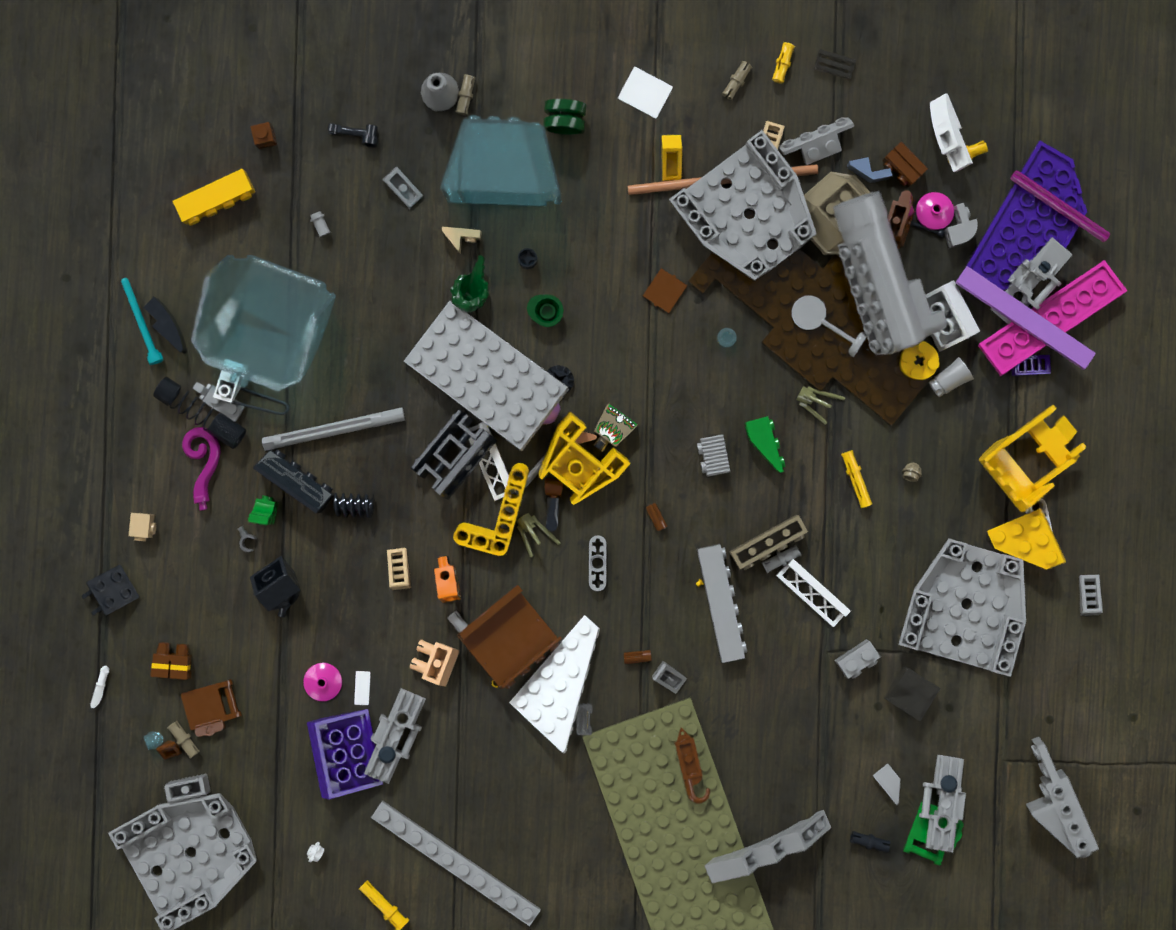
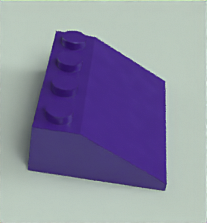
[307,709,383,799]

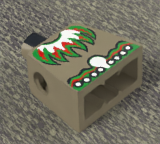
[594,403,637,452]

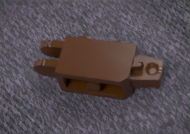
[888,190,915,249]

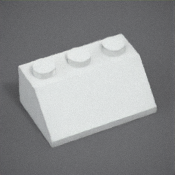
[925,280,980,352]

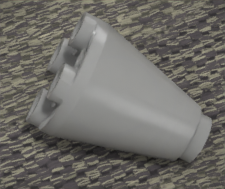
[421,73,459,111]

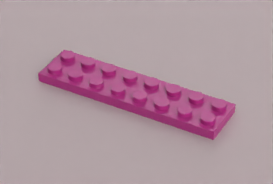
[978,260,1127,376]

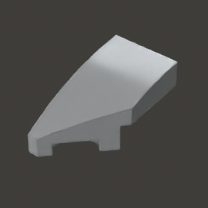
[873,764,901,805]

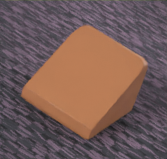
[576,432,597,444]

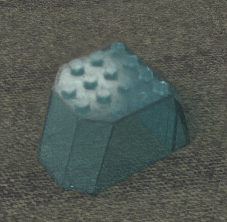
[441,116,561,206]

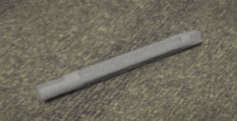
[262,408,405,451]

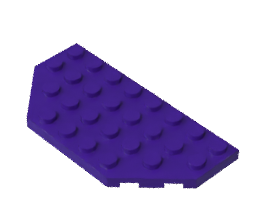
[966,141,1087,290]

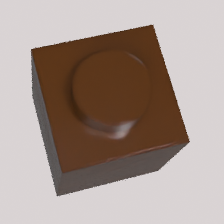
[250,122,277,149]

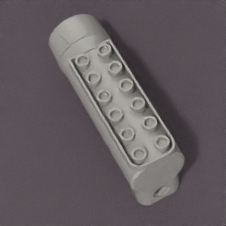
[833,191,947,355]

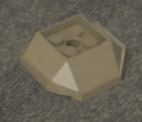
[804,172,871,255]

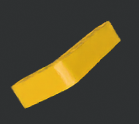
[453,463,529,556]

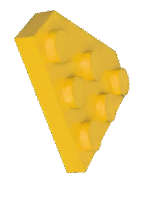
[987,508,1066,570]

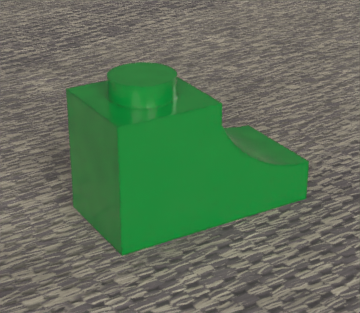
[248,495,278,525]

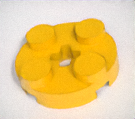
[899,342,939,380]

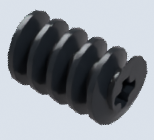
[334,493,375,518]

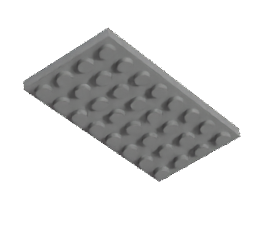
[404,301,569,451]

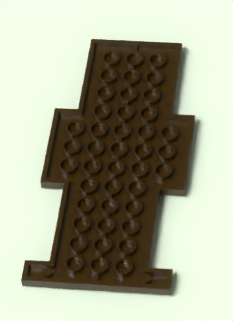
[688,209,940,426]

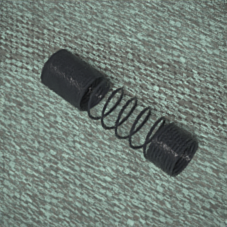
[153,377,246,449]

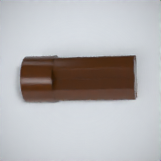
[645,502,667,531]
[624,650,651,664]

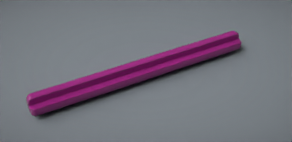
[1010,170,1110,242]

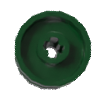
[543,99,586,135]

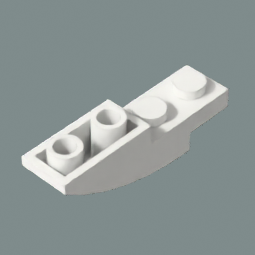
[930,94,973,172]

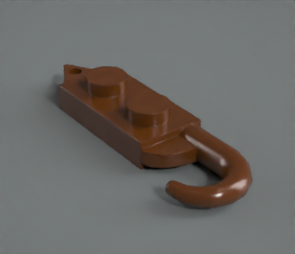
[674,727,710,804]

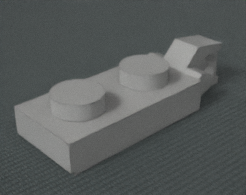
[193,382,245,422]

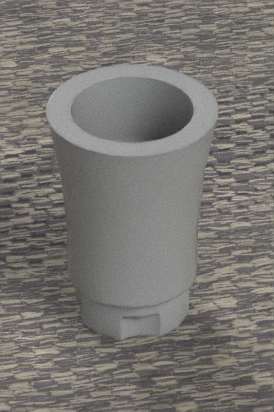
[928,357,974,397]

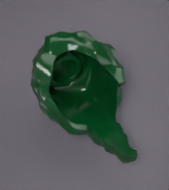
[450,255,489,312]

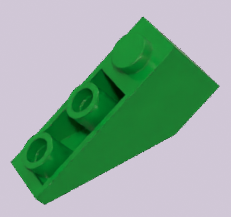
[744,416,785,473]

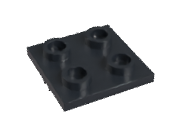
[81,565,139,616]

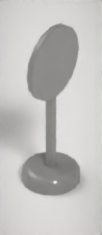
[792,296,867,357]

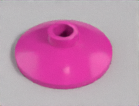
[916,192,954,230]
[304,663,342,701]

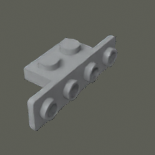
[778,118,854,165]

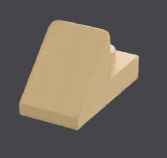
[442,227,482,254]

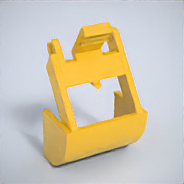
[979,405,1086,512]

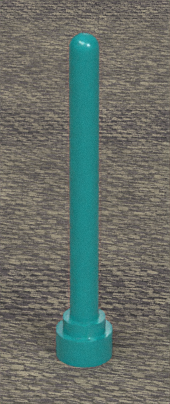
[121,278,164,365]

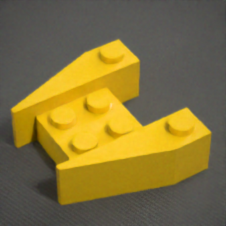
[538,411,630,505]

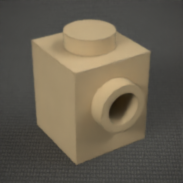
[128,513,156,541]

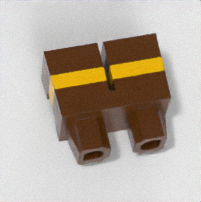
[150,642,192,680]

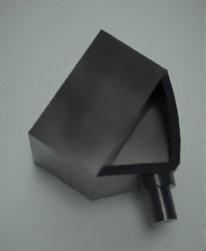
[250,556,300,617]

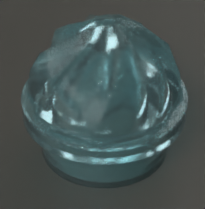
[143,731,163,750]

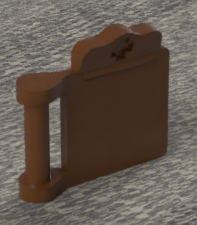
[181,679,242,737]

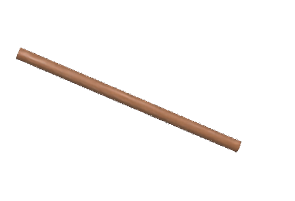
[627,164,818,195]

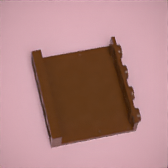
[456,585,562,689]

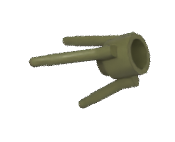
[796,386,845,425]
[516,513,560,557]

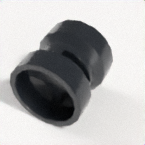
[518,248,538,270]

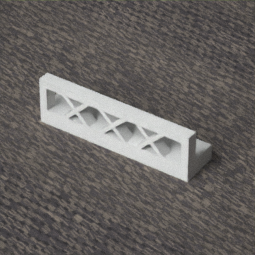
[469,422,516,501]
[776,559,851,627]

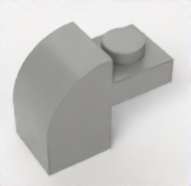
[943,203,978,248]

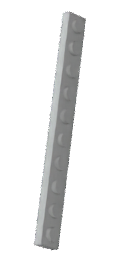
[371,801,541,926]

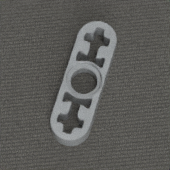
[589,535,606,591]

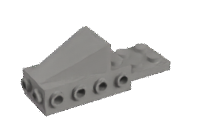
[1026,737,1099,858]

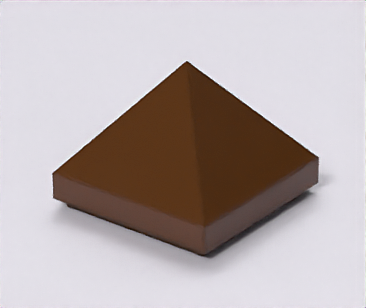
[156,740,182,760]

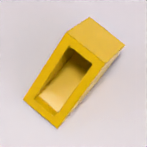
[662,135,682,181]

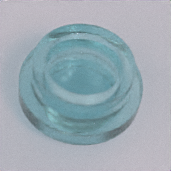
[717,328,737,347]

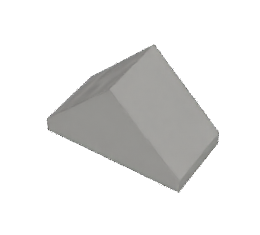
[652,661,687,694]

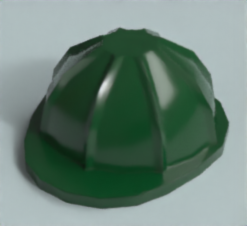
[527,294,564,327]

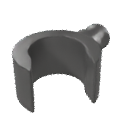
[237,526,257,552]

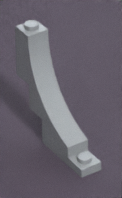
[705,810,831,883]

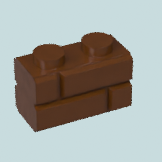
[883,141,928,187]

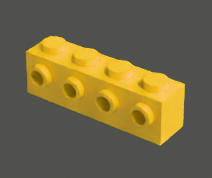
[173,169,256,225]

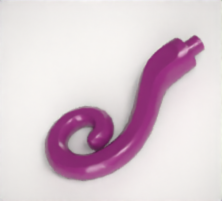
[182,427,220,511]

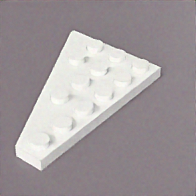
[509,615,600,753]

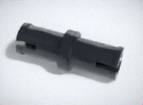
[850,831,891,853]

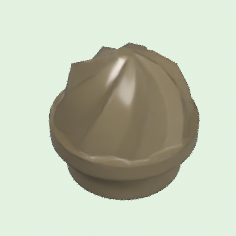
[902,463,922,482]

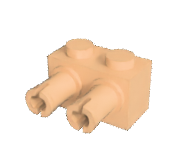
[410,640,460,686]

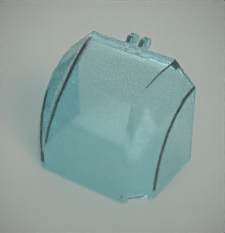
[191,255,336,391]

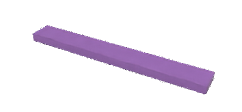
[955,266,1096,370]

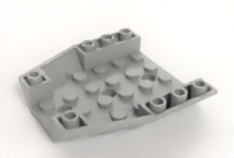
[669,130,817,280]
[898,538,1026,677]
[108,793,257,930]

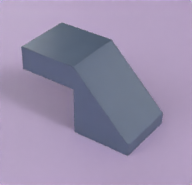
[847,157,892,183]

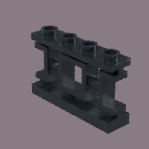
[411,409,497,500]

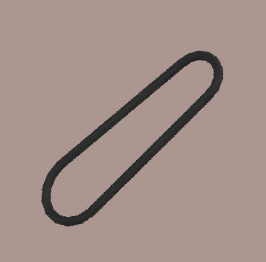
[223,387,290,415]

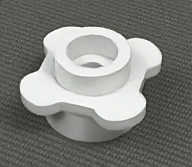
[307,842,324,863]

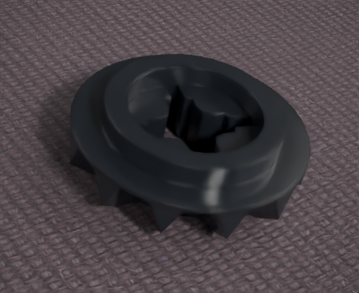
[546,365,574,394]

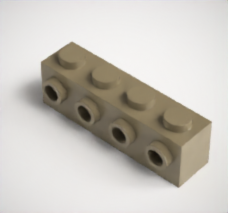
[729,515,808,570]

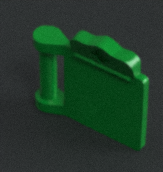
[903,801,964,866]

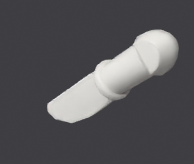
[90,666,109,708]

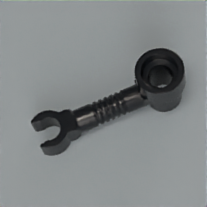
[328,123,378,147]

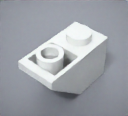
[213,361,247,403]

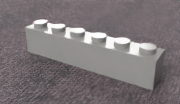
[697,544,747,663]

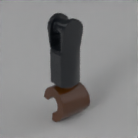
[545,478,563,532]

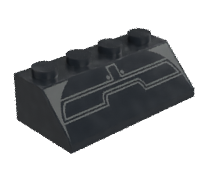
[253,449,334,514]

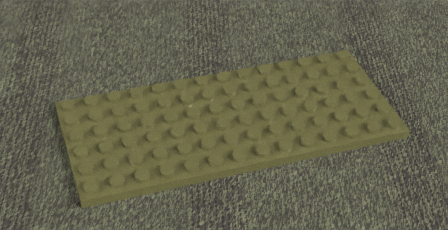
[582,697,773,930]

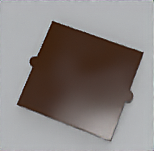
[643,268,687,313]

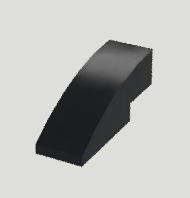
[143,296,187,354]

